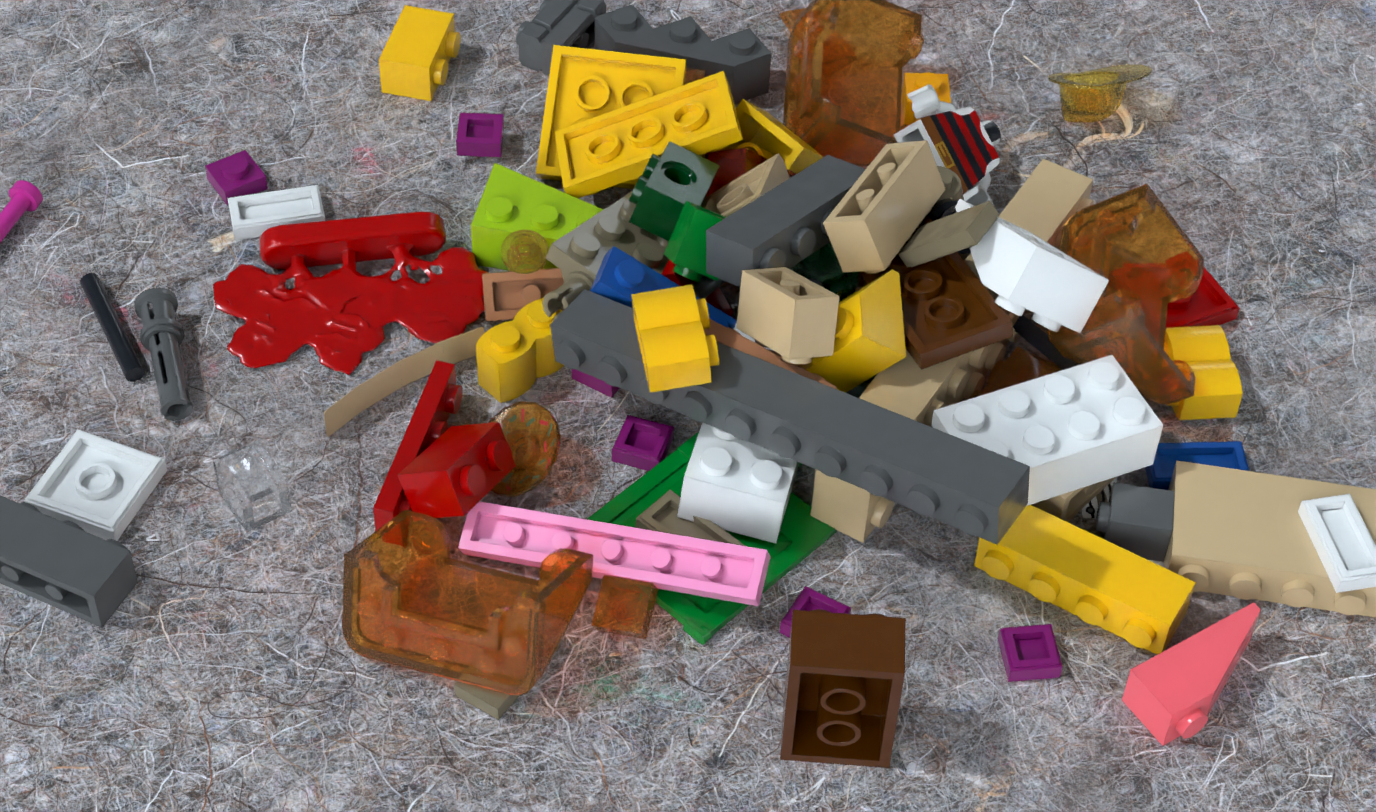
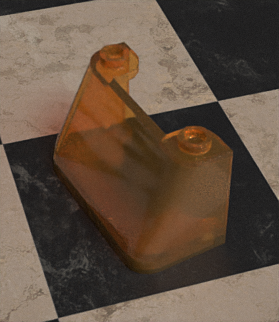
[783,0,924,166]
[1048,184,1204,405]
[342,510,593,696]

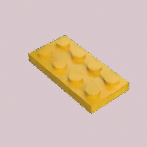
[554,71,743,199]

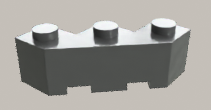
[595,4,771,105]

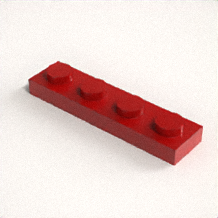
[373,360,463,544]

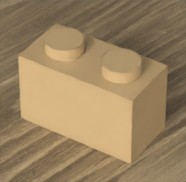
[736,267,839,364]

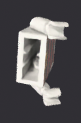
[893,84,1001,206]

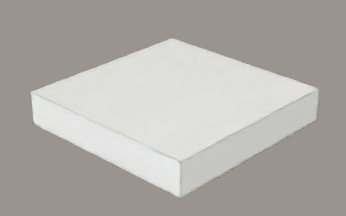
[24,429,167,541]

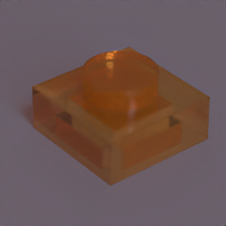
[591,575,658,639]

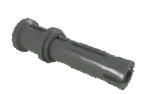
[134,288,193,421]

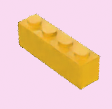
[974,505,1196,655]

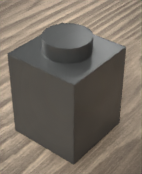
[1095,482,1174,562]

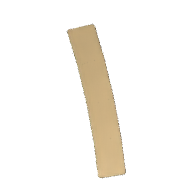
[324,327,485,437]

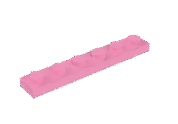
[458,501,771,606]

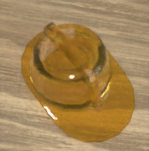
[1048,64,1152,122]

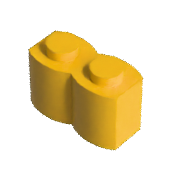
[631,284,719,393]
[476,298,564,403]
[1152,325,1243,420]

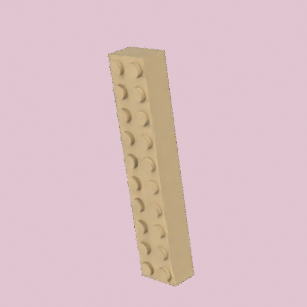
[810,159,1095,543]

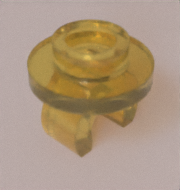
[501,230,548,274]

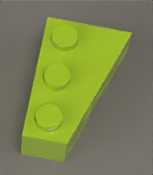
[471,163,604,271]

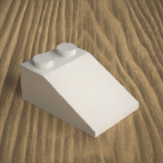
[955,199,1109,333]

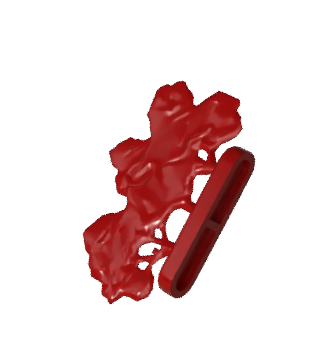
[213,211,489,375]

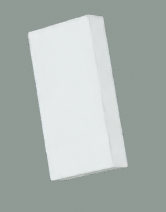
[228,185,325,241]
[1298,494,1376,593]

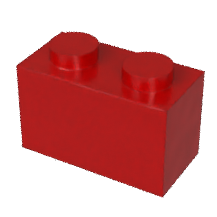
[398,422,516,520]

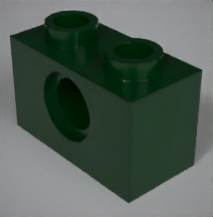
[629,141,720,241]

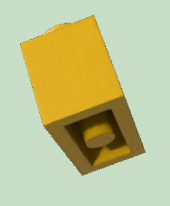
[379,5,461,101]

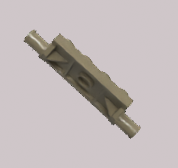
[542,191,669,321]

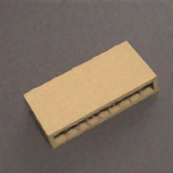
[1164,460,1376,618]

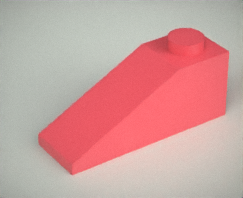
[1122,602,1261,746]

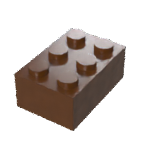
[780,609,906,768]

